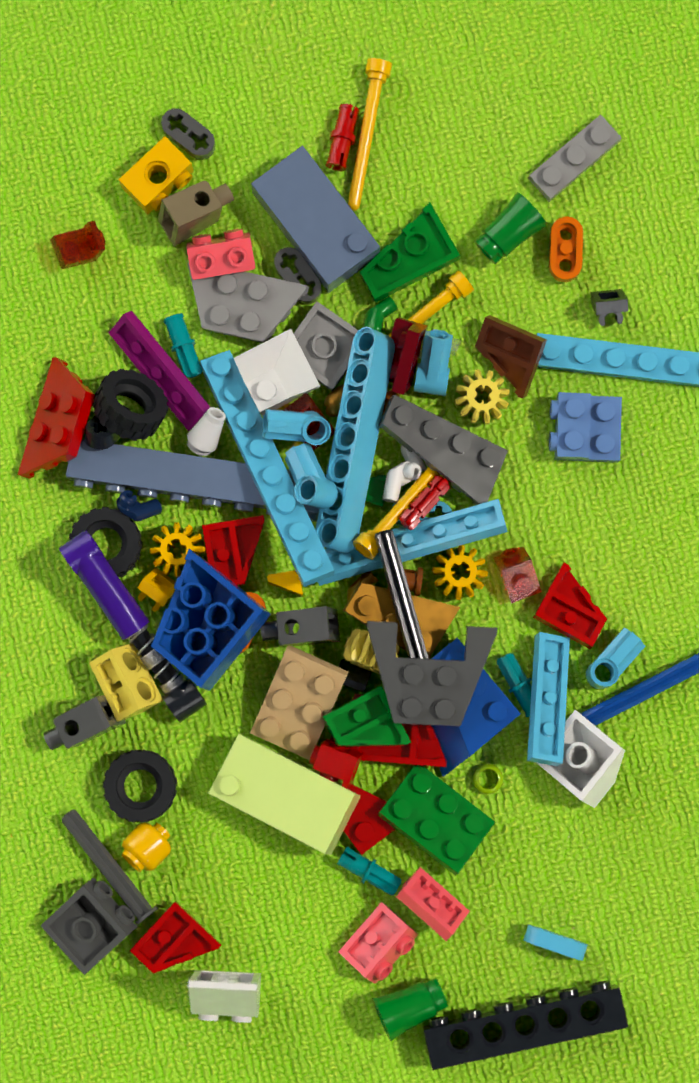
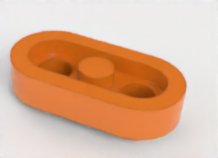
[549,216,583,282]

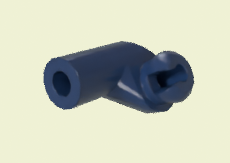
[116,490,162,522]

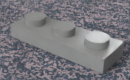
[528,114,622,202]

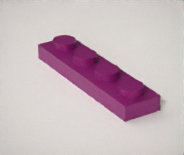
[108,310,210,431]

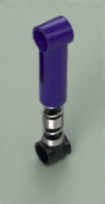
[59,529,207,723]

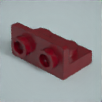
[389,317,427,395]

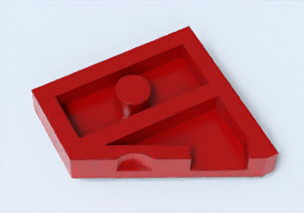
[202,515,265,586]
[533,562,607,649]
[344,784,395,855]
[130,901,222,974]

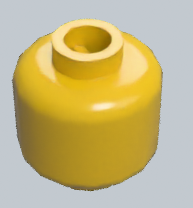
[122,822,171,872]

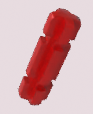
[399,475,450,530]

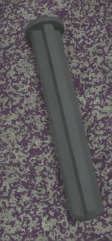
[62,809,158,925]

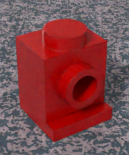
[309,739,363,789]

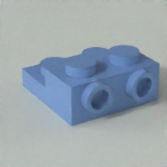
[549,392,622,462]

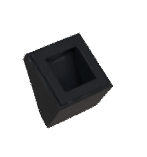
[339,659,371,692]

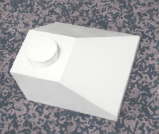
[234,329,321,416]
[537,710,625,808]

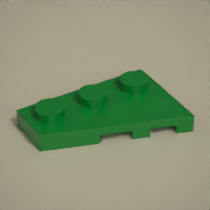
[360,202,460,303]

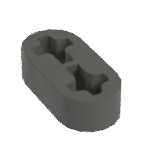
[161,108,216,160]
[274,247,321,305]

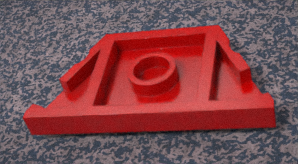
[17,357,95,479]
[329,694,447,767]

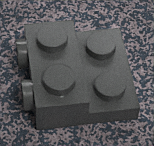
[41,877,138,975]

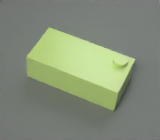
[209,734,361,855]

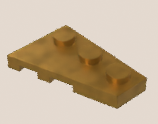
[343,583,460,658]

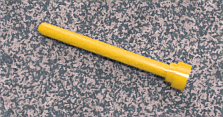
[348,58,392,211]
[345,270,474,375]
[353,467,439,560]

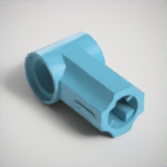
[414,329,453,396]
[262,409,331,445]
[285,443,338,509]
[586,627,645,689]

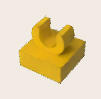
[137,567,176,612]

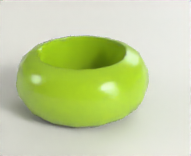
[473,764,503,794]

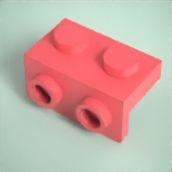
[186,229,255,280]

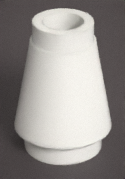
[187,407,226,456]

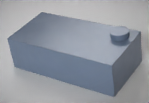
[251,145,380,293]

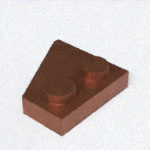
[475,315,547,398]

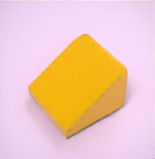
[267,570,303,597]

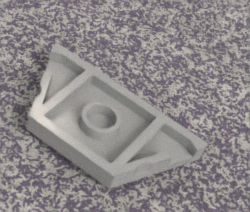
[188,261,309,343]

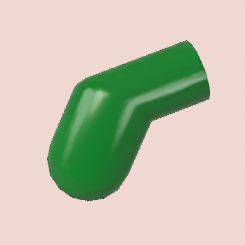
[363,296,398,334]

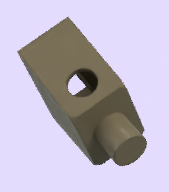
[158,181,234,247]

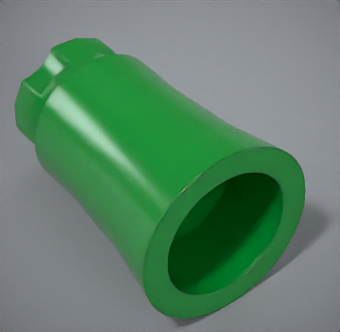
[475,192,547,264]
[372,978,449,1042]

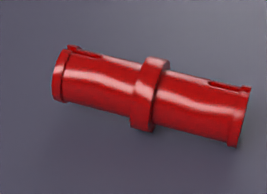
[326,104,359,171]

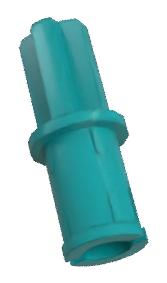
[164,313,202,378]
[496,653,532,717]
[337,846,402,895]

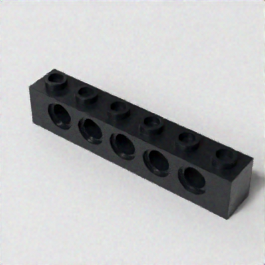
[423,980,629,1070]

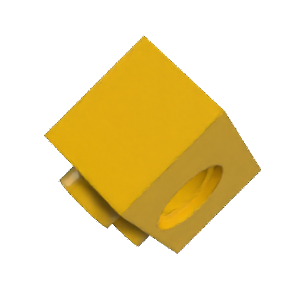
[118,136,194,214]

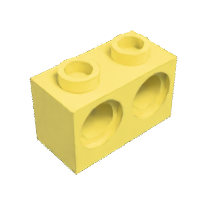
[89,643,163,722]

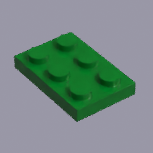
[377,765,495,876]

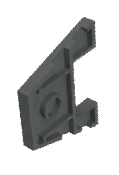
[367,621,497,726]

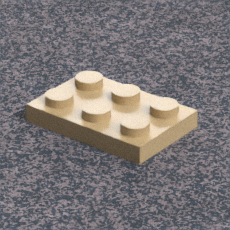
[250,645,349,760]

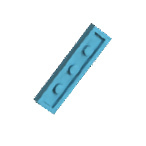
[527,632,570,766]

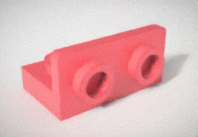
[396,867,470,941]
[338,902,418,984]

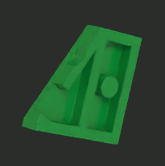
[322,686,411,746]

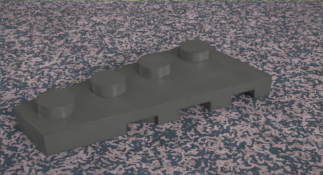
[379,395,508,505]

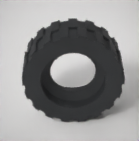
[92,369,169,441]
[69,507,143,577]
[103,750,177,823]

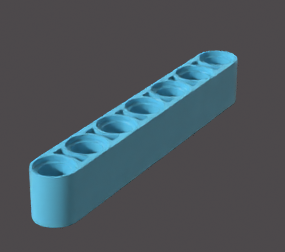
[315,327,395,553]

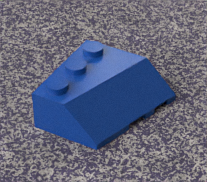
[151,549,271,691]
[432,638,521,777]

